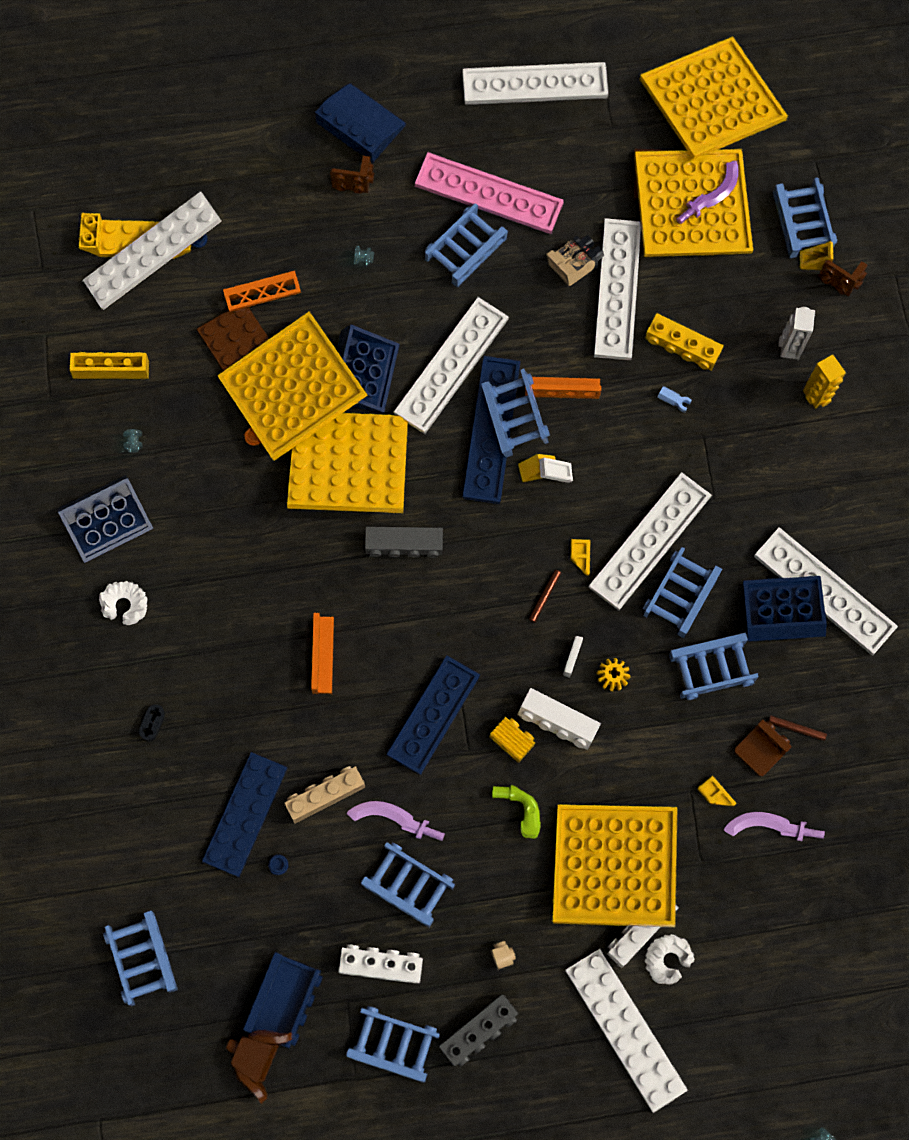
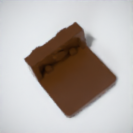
[330,156,374,194]
[819,260,868,297]
[734,720,792,777]

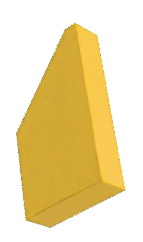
[570,539,590,576]
[697,776,737,806]

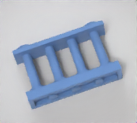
[773,178,837,258]
[425,203,508,287]
[482,369,550,457]
[643,547,722,638]
[669,633,758,700]
[361,842,455,927]
[103,911,178,1006]
[346,1006,439,1082]

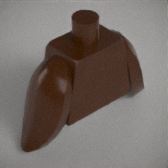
[226,1030,292,1104]

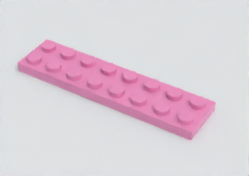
[415,153,564,234]

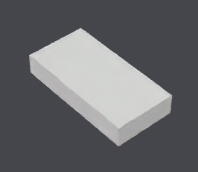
[539,458,573,483]
[563,636,583,678]

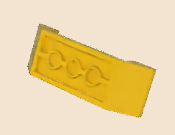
[79,213,191,259]

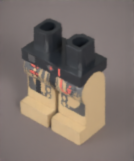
[547,235,604,287]

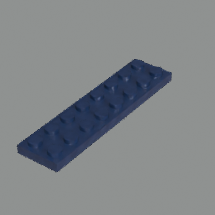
[463,356,521,504]

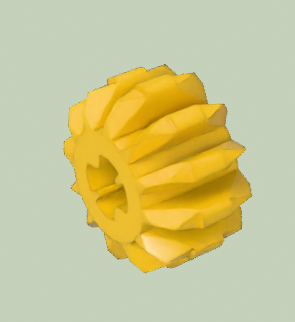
[597,658,630,691]

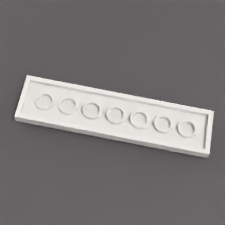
[463,62,608,105]
[83,191,221,310]
[594,219,641,360]
[394,297,509,434]
[589,472,712,611]
[754,527,898,656]
[565,949,688,1113]

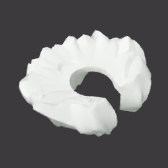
[99,581,147,625]
[645,934,694,984]

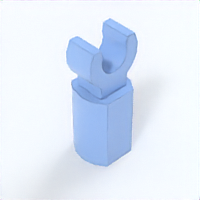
[657,386,692,412]

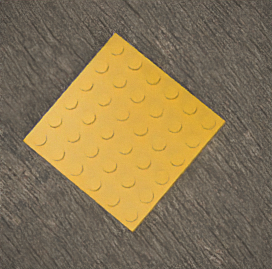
[640,37,788,160]
[634,149,753,257]
[217,311,368,461]
[287,413,408,513]
[553,805,677,927]

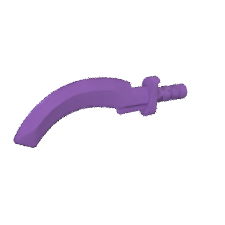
[676,161,738,224]

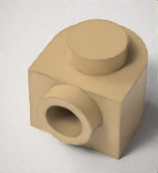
[491,941,516,970]

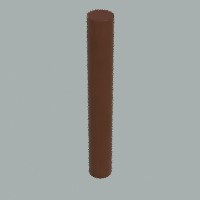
[529,570,561,623]
[769,716,827,741]

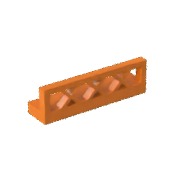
[223,271,301,312]
[525,377,601,399]
[311,613,334,694]

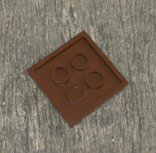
[197,301,269,371]

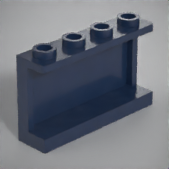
[243,952,323,1049]

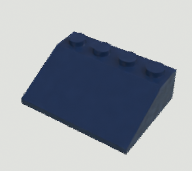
[315,83,406,163]
[337,325,399,413]
[57,475,154,563]
[743,576,827,641]

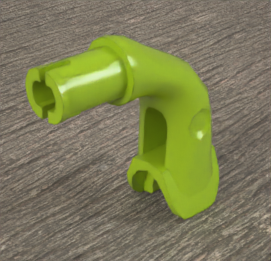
[492,785,541,839]

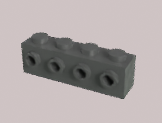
[365,527,443,558]
[439,995,518,1067]

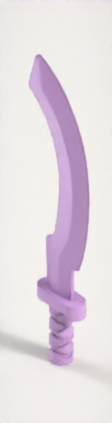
[347,801,445,841]
[724,812,825,841]

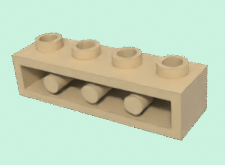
[285,766,365,824]

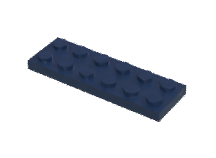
[387,656,480,776]
[202,752,288,877]

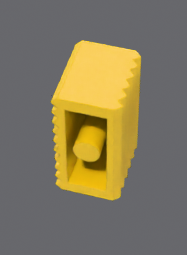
[490,717,535,763]

